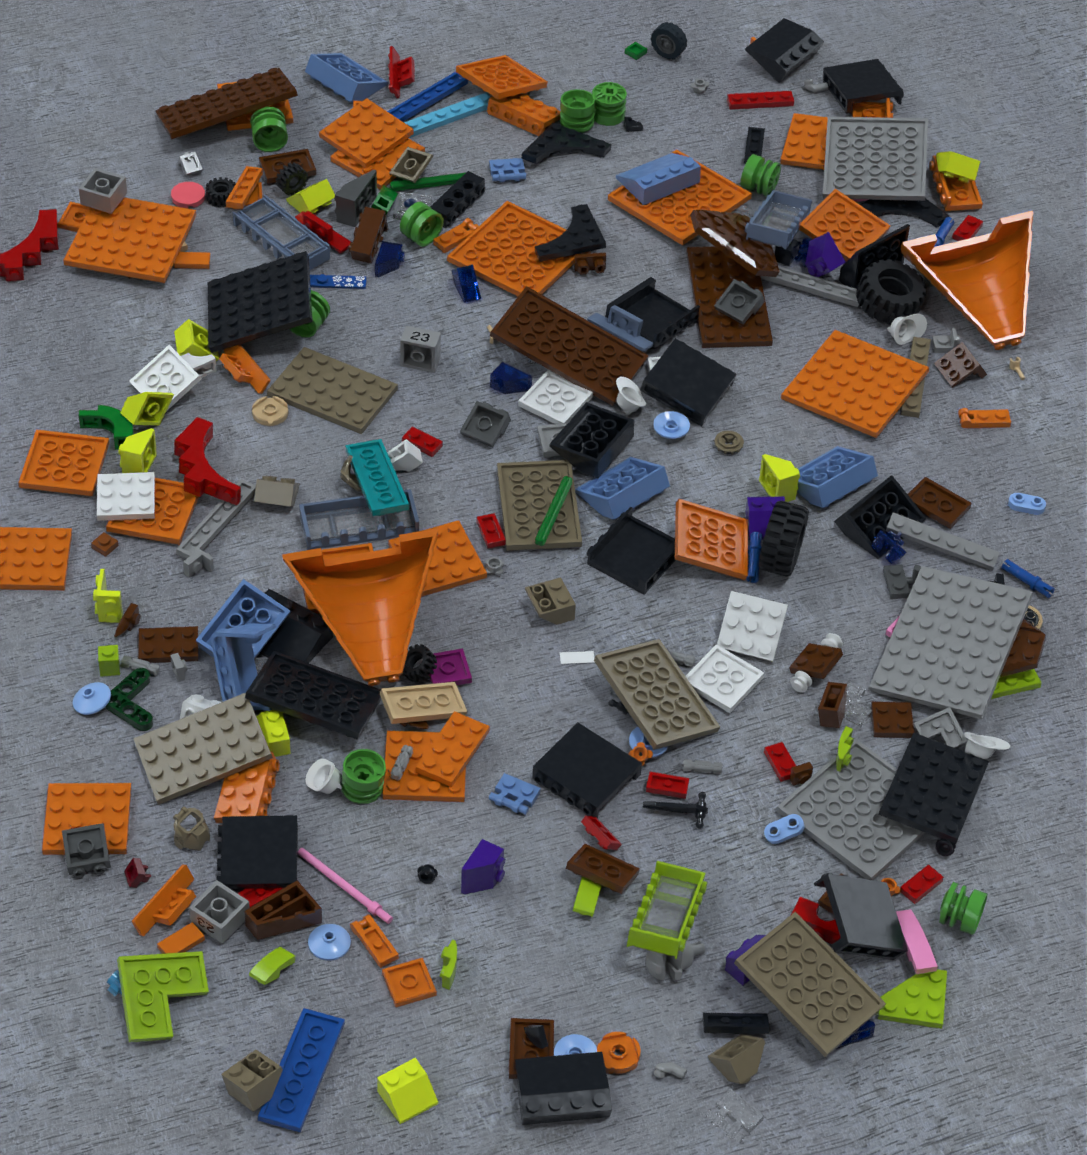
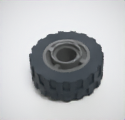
[650,22,687,60]

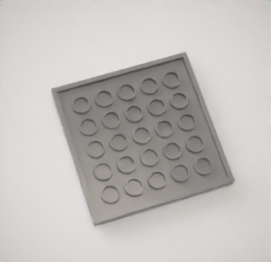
[823,117,928,201]
[777,739,925,880]

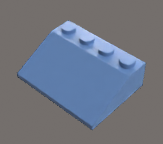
[305,53,388,103]
[616,153,701,205]
[797,446,878,508]
[575,457,670,520]
[196,579,291,659]

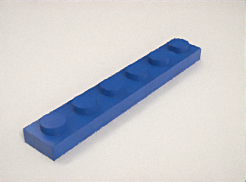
[387,72,469,122]

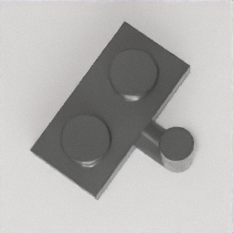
[883,564,921,599]

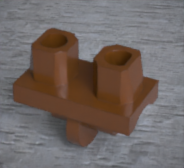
[574,251,606,275]

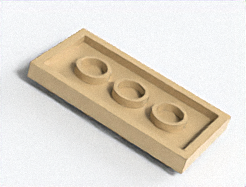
[380,682,467,724]

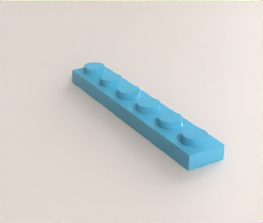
[404,92,490,138]

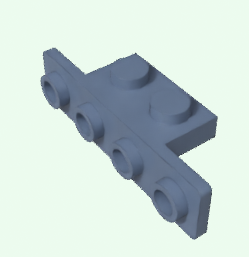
[587,305,653,351]

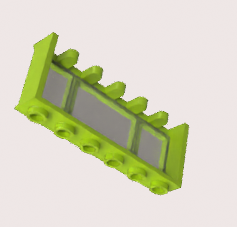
[627,861,708,959]

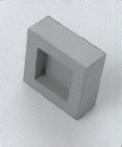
[170,653,187,682]

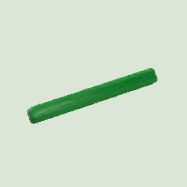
[390,172,472,191]
[535,476,573,546]

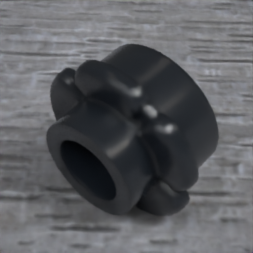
[936,839,956,856]
[417,864,438,884]

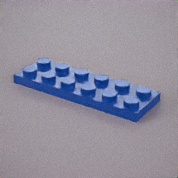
[258,1008,345,1132]

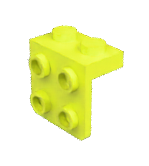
[93,569,123,623]

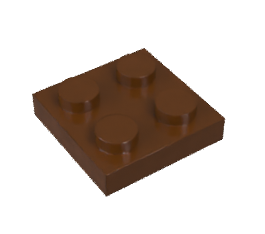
[871,701,914,738]

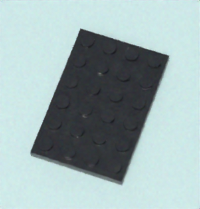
[245,651,381,739]
[878,733,989,844]

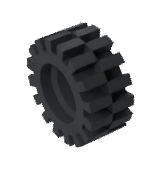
[275,162,309,196]
[206,177,236,208]
[403,644,437,683]

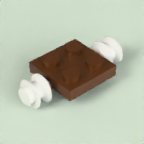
[789,633,843,692]

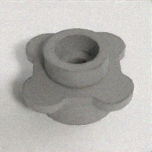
[690,78,709,94]
[485,557,504,575]

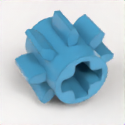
[107,970,122,996]

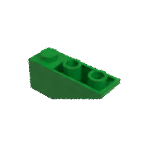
[371,185,398,215]

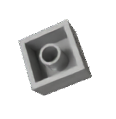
[79,168,127,214]
[400,326,441,373]
[189,880,250,944]

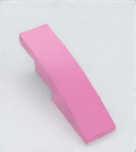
[896,909,938,974]

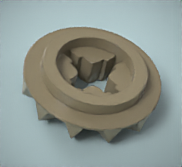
[714,431,744,455]

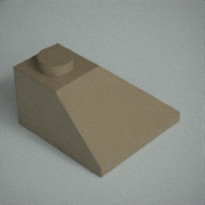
[389,147,433,183]
[708,1034,765,1084]

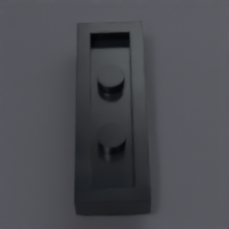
[744,127,765,164]
[702,1013,769,1034]

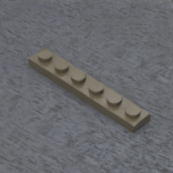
[901,337,931,418]

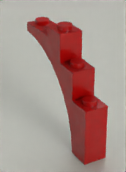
[0,209,59,281]
[174,417,241,505]

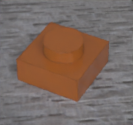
[91,532,119,557]

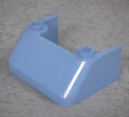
[211,623,276,711]

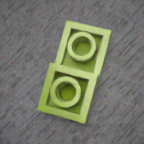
[836,726,854,772]
[573,876,601,917]
[440,939,457,990]
[249,947,296,985]

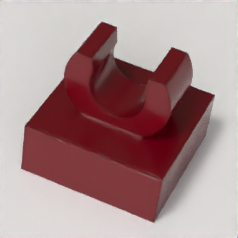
[124,858,151,888]

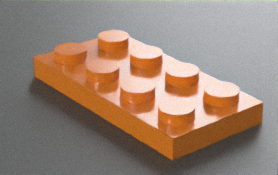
[416,711,490,787]

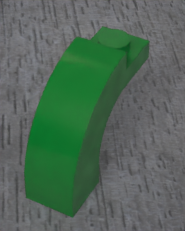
[79,405,133,450]

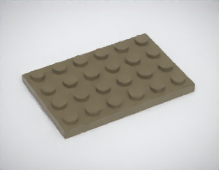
[267,347,398,434]
[497,460,582,551]
[594,639,720,750]
[133,692,273,805]
[734,912,886,1057]

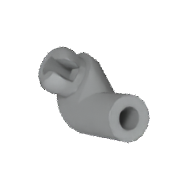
[804,79,828,93]
[654,1062,687,1079]

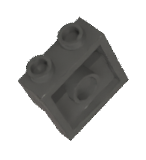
[714,279,765,325]
[460,401,511,448]
[62,823,111,877]

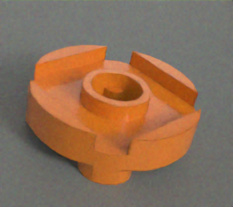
[597,1032,641,1074]

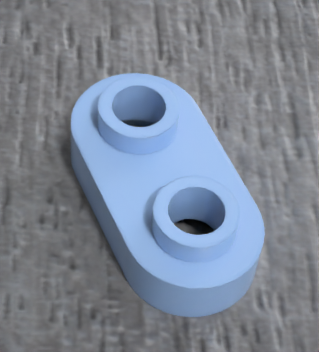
[1008,493,1046,515]
[764,814,805,844]

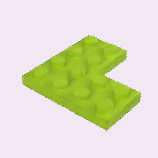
[117,951,209,1042]

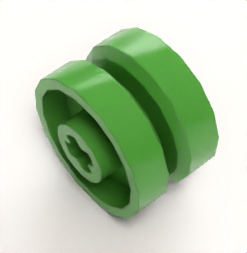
[400,202,443,247]

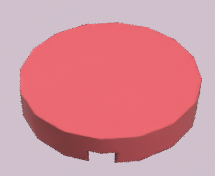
[171,182,205,208]

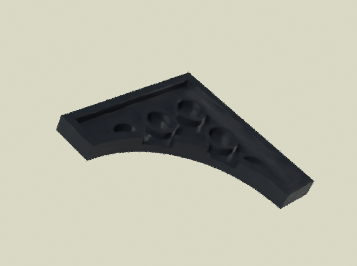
[521,123,612,164]
[860,198,949,228]
[535,204,606,262]

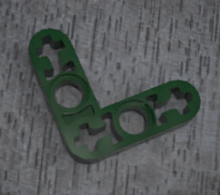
[105,668,153,731]

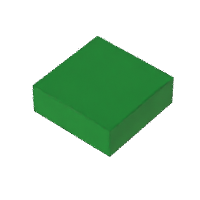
[625,42,647,60]

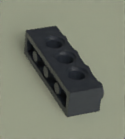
[430,171,485,228]

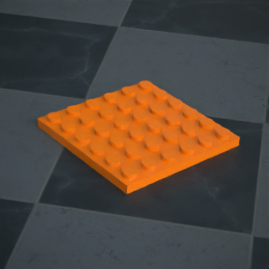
[608,149,752,246]
[63,197,196,283]
[447,201,586,296]
[781,330,929,438]

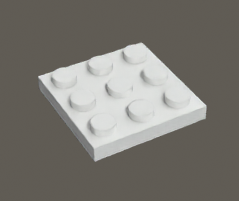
[129,345,202,410]
[518,370,593,424]
[97,472,155,521]
[717,591,788,662]
[686,644,764,713]

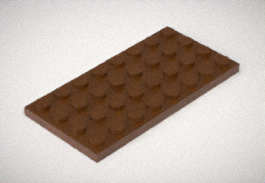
[155,68,298,139]
[686,246,773,348]
[490,286,649,406]

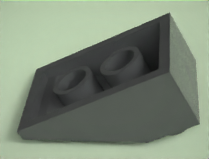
[334,170,377,227]

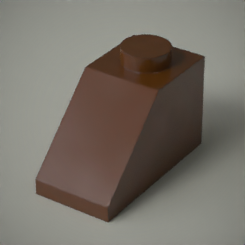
[818,682,848,728]

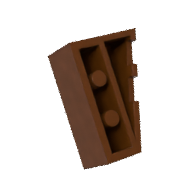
[349,207,389,263]
[244,880,322,940]

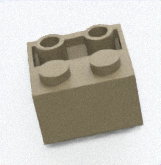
[254,475,300,506]
[525,577,576,625]
[221,1050,282,1112]

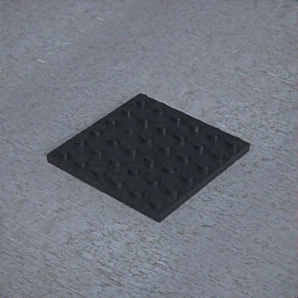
[207,251,313,353]

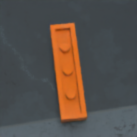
[226,166,263,210]

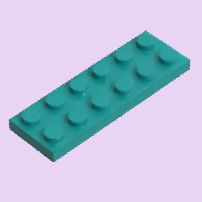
[345,439,409,517]

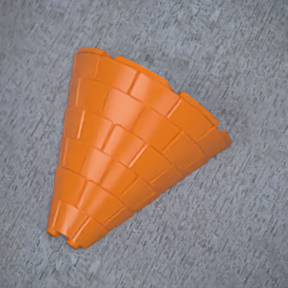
[901,211,1034,350]
[282,528,438,686]

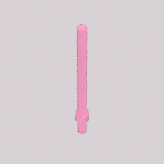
[297,848,393,924]

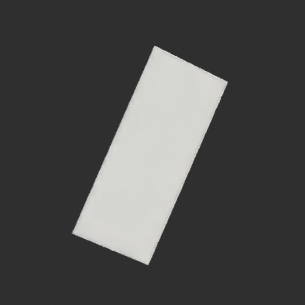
[560,651,595,664]

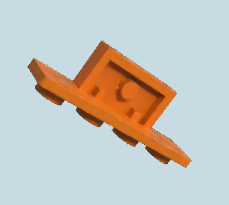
[219,344,270,394]
[132,864,196,936]

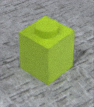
[98,645,120,677]

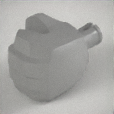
[645,940,705,980]

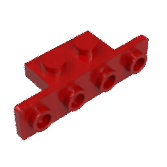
[388,46,415,98]
[295,211,351,253]

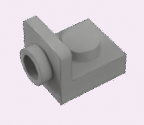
[178,152,203,177]
[932,328,960,353]
[183,549,214,578]

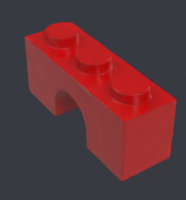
[791,897,841,944]

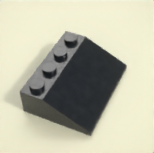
[745,18,824,83]
[839,224,910,289]
[549,402,634,479]
[834,475,927,559]
[260,589,333,663]
[515,1052,612,1125]

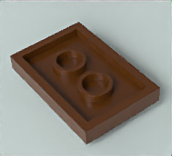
[259,149,316,184]
[908,477,972,529]
[138,626,198,663]
[566,844,640,894]
[509,1018,554,1079]

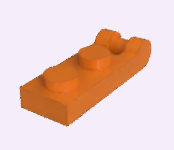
[433,218,479,253]
[958,408,1011,428]
[350,914,399,968]

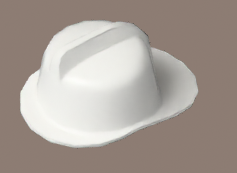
[887,314,927,345]
[616,377,646,415]
[964,732,1010,759]
[305,759,342,794]

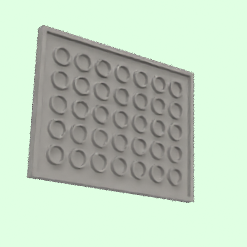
[869,566,1033,719]

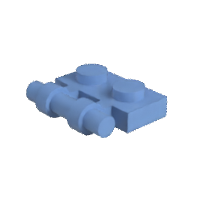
[489,158,526,183]
[489,773,541,815]

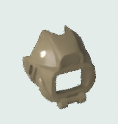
[340,455,362,491]
[173,807,210,851]

